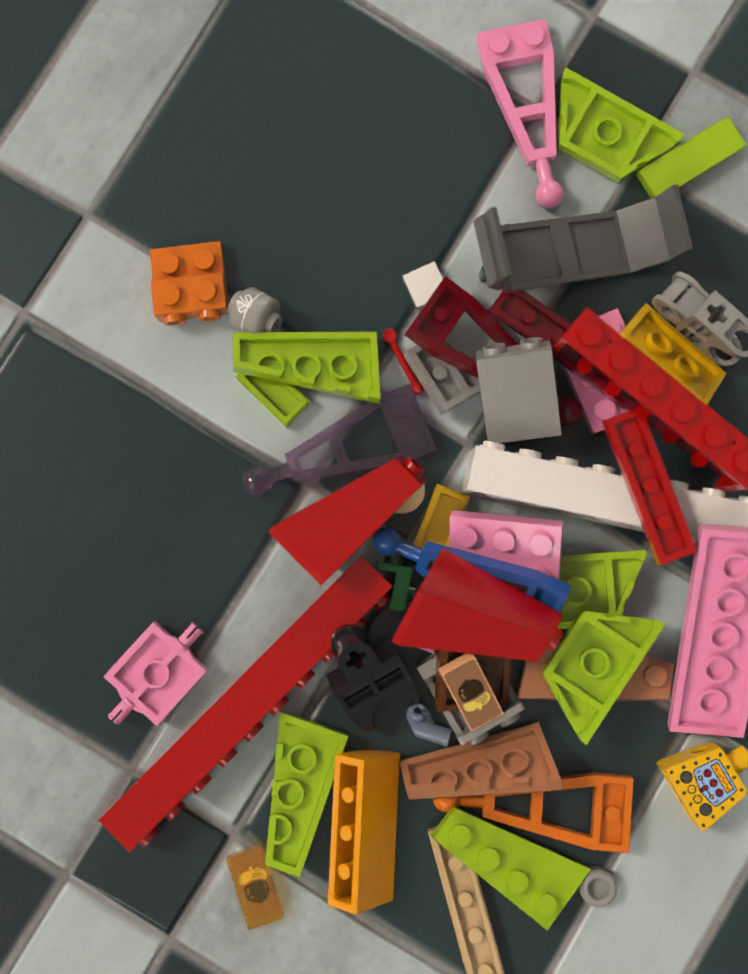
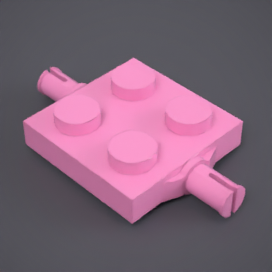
[103,621,208,726]

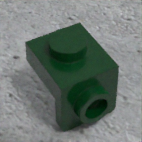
[375,556,416,612]

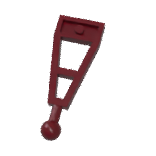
[404,276,582,425]

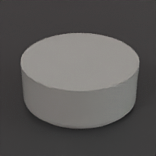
[578,866,617,907]

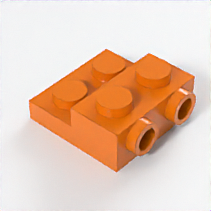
[150,241,229,326]

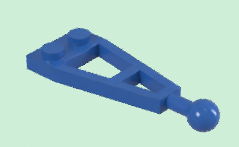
[373,527,571,612]

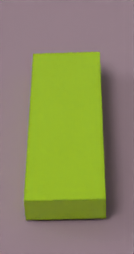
[636,116,747,198]

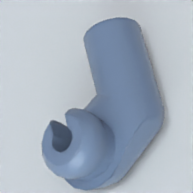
[406,702,452,747]

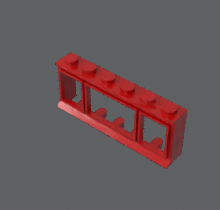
[551,308,748,492]

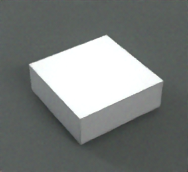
[402,261,443,310]

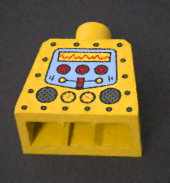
[656,741,748,832]

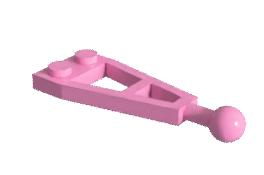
[476,19,564,209]

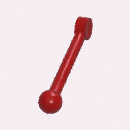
[382,328,424,395]

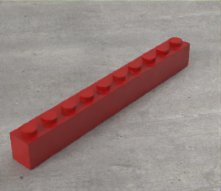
[98,555,393,852]

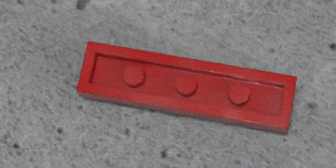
[602,407,697,565]

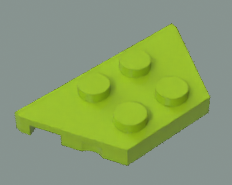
[557,68,685,183]
[520,550,647,629]
[541,610,666,745]

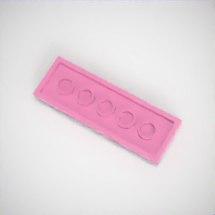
[667,523,748,738]

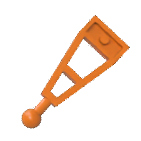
[432,772,634,853]

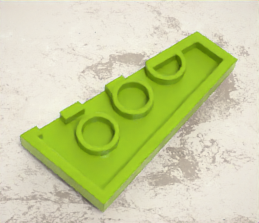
[233,332,381,404]
[431,807,591,931]

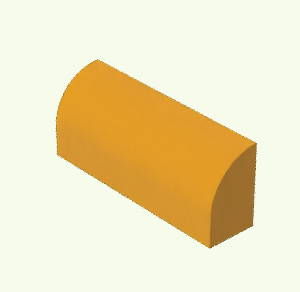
[328,750,400,915]

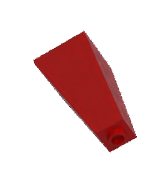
[268,455,427,585]
[391,548,563,662]

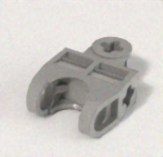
[652,272,748,367]

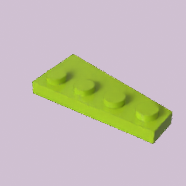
[265,710,349,877]

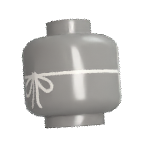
[227,287,283,334]

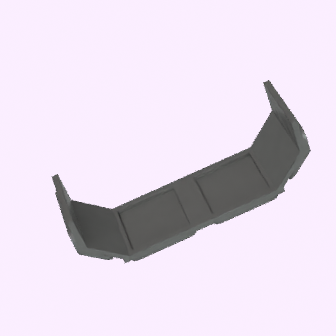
[473,184,693,293]

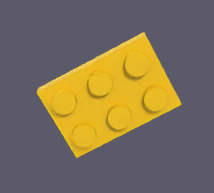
[620,303,727,405]

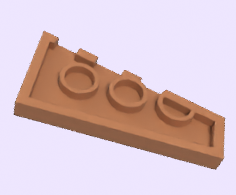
[516,635,674,701]
[399,722,563,800]

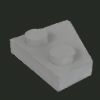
[403,341,481,415]

